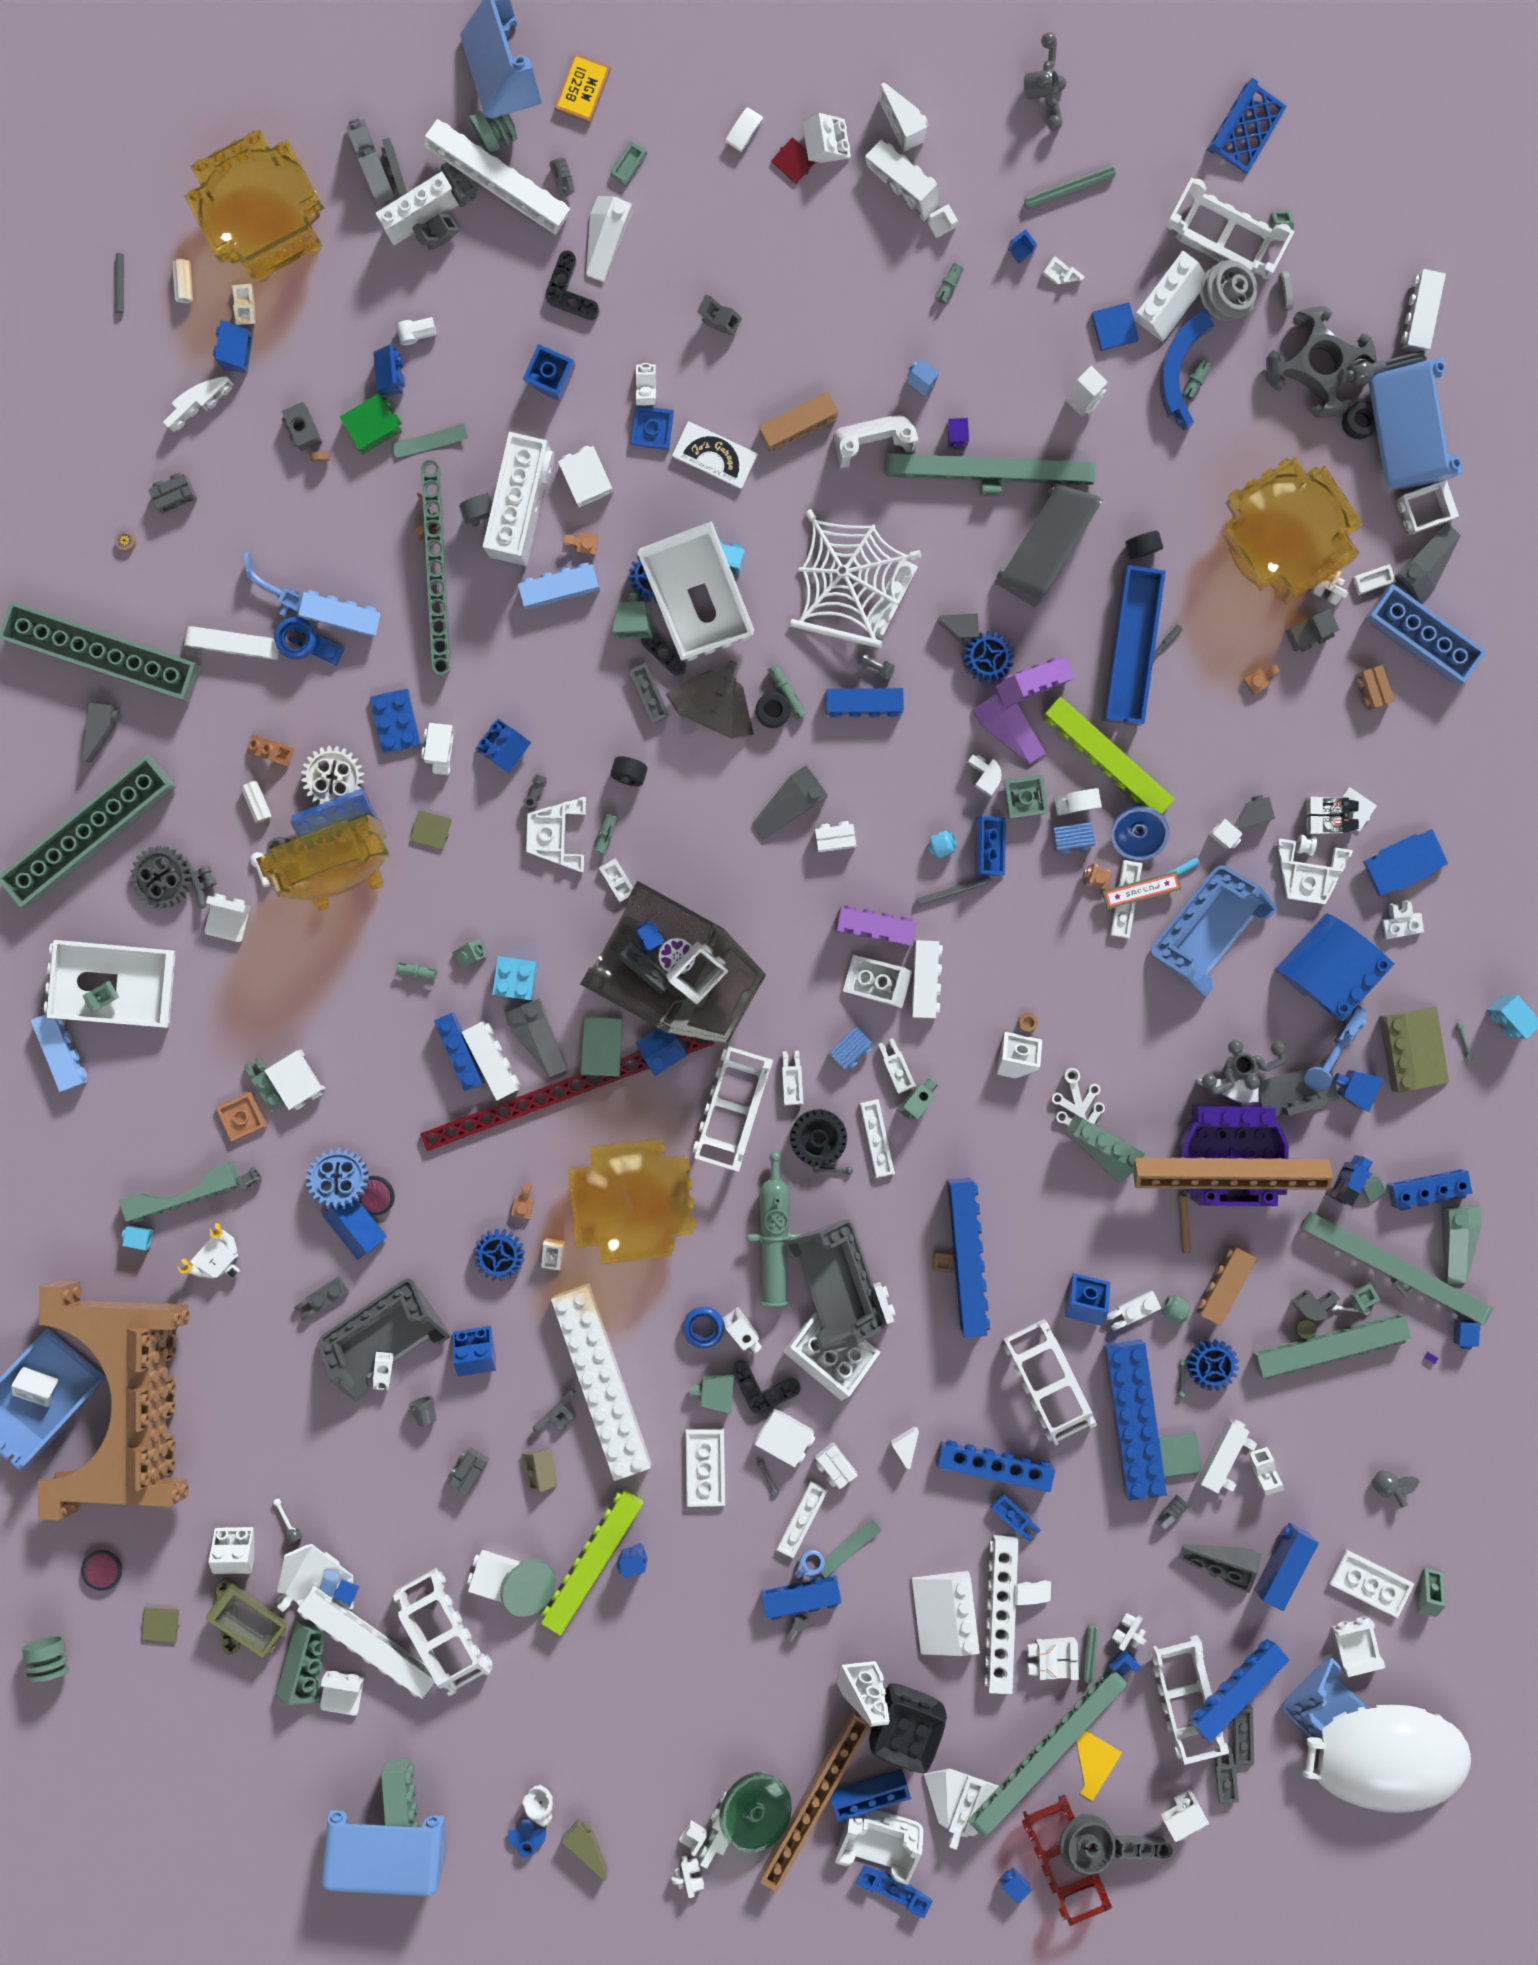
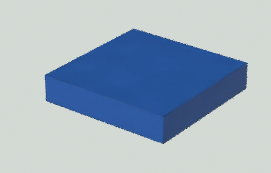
[1091,302,1139,351]
[631,405,674,450]

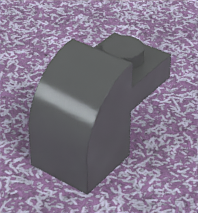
[412,214,460,250]
[697,295,742,335]
[459,493,492,527]
[1291,1289,1340,1320]

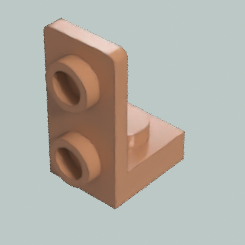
[414,492,439,540]
[246,734,294,767]
[1082,864,1112,890]

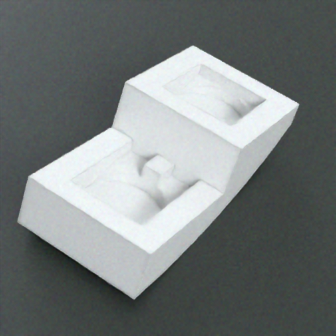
[725,107,763,152]
[232,284,256,325]
[599,858,636,902]
[1014,1580,1051,1605]

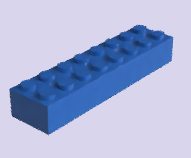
[1102,565,1166,726]
[947,1178,990,1338]
[1104,1339,1167,1501]

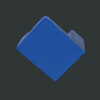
[1008,229,1037,264]
[1108,1649,1141,1677]

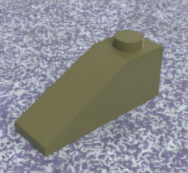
[562,1818,608,1881]

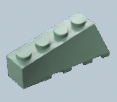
[1066,1114,1145,1183]
[276,1620,325,1705]

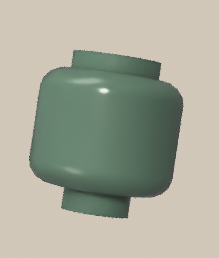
[1161,1295,1191,1324]

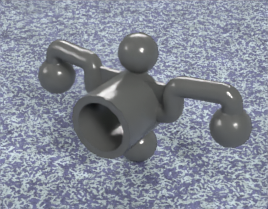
[1024,32,1067,131]
[1202,1040,1287,1095]

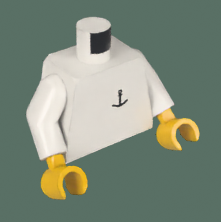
[177,1223,240,1279]

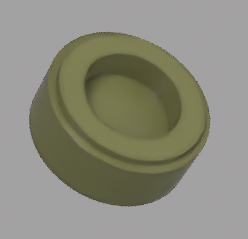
[1295,1319,1316,1339]

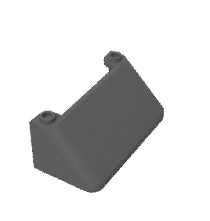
[996,484,1103,608]
[784,1219,885,1352]
[318,1279,450,1402]

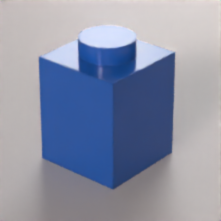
[1453,1320,1480,1350]
[1000,1867,1032,1904]

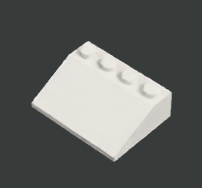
[783,1310,880,1401]
[912,1571,980,1656]

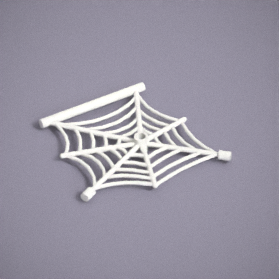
[790,509,921,648]

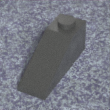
[82,703,119,763]

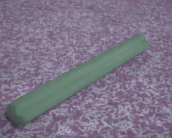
[1024,166,1116,209]

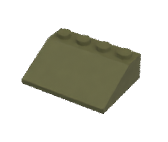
[1380,1007,1449,1092]

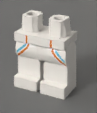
[1026,1637,1079,1680]

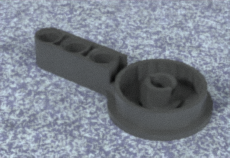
[1059,1814,1173,1875]

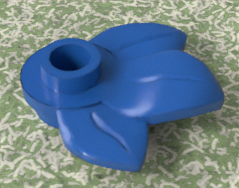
[508,1818,546,1857]

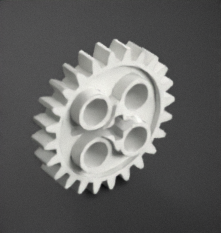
[301,746,365,805]

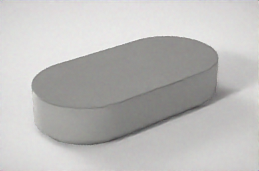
[1278,271,1294,311]

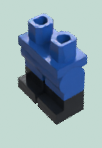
[1325,1155,1373,1206]

